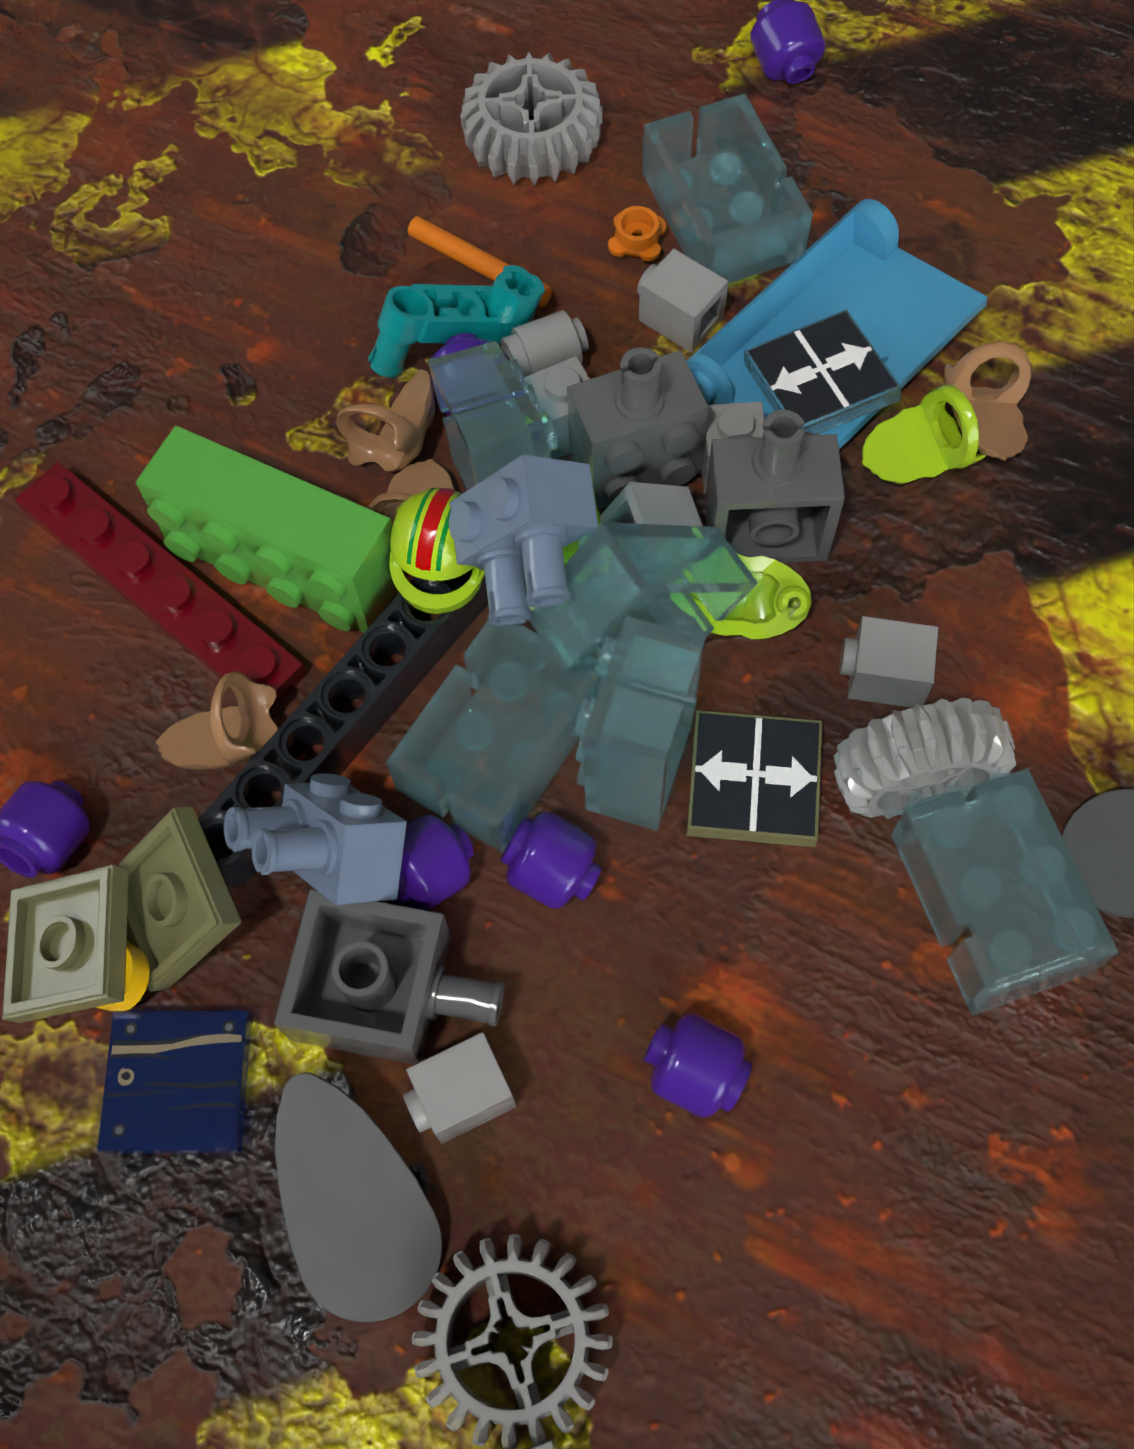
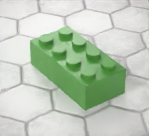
[135,425,405,633]

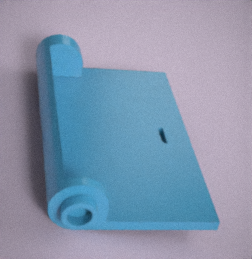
[686,199,988,449]

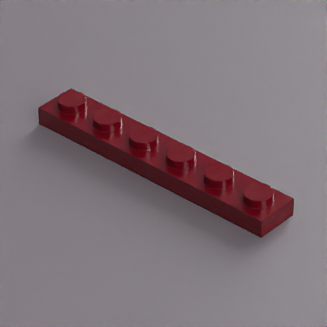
[14,462,307,711]

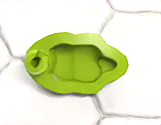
[672,552,812,639]

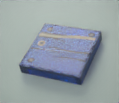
[97,1011,252,1154]

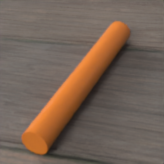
[408,216,552,307]

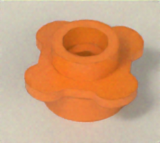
[608,206,666,261]

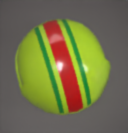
[389,488,485,614]

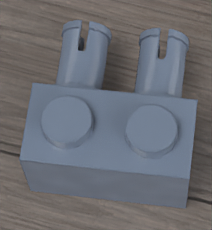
[449,454,598,626]
[224,774,407,905]

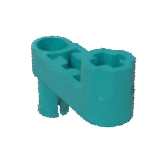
[368,265,545,378]

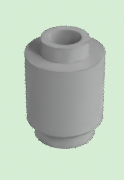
[500,310,589,382]

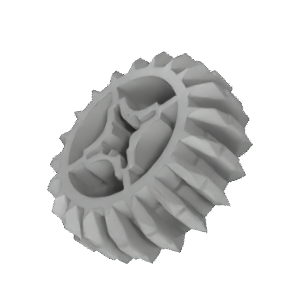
[460,51,602,186]
[833,697,1017,819]
[412,1234,613,1449]

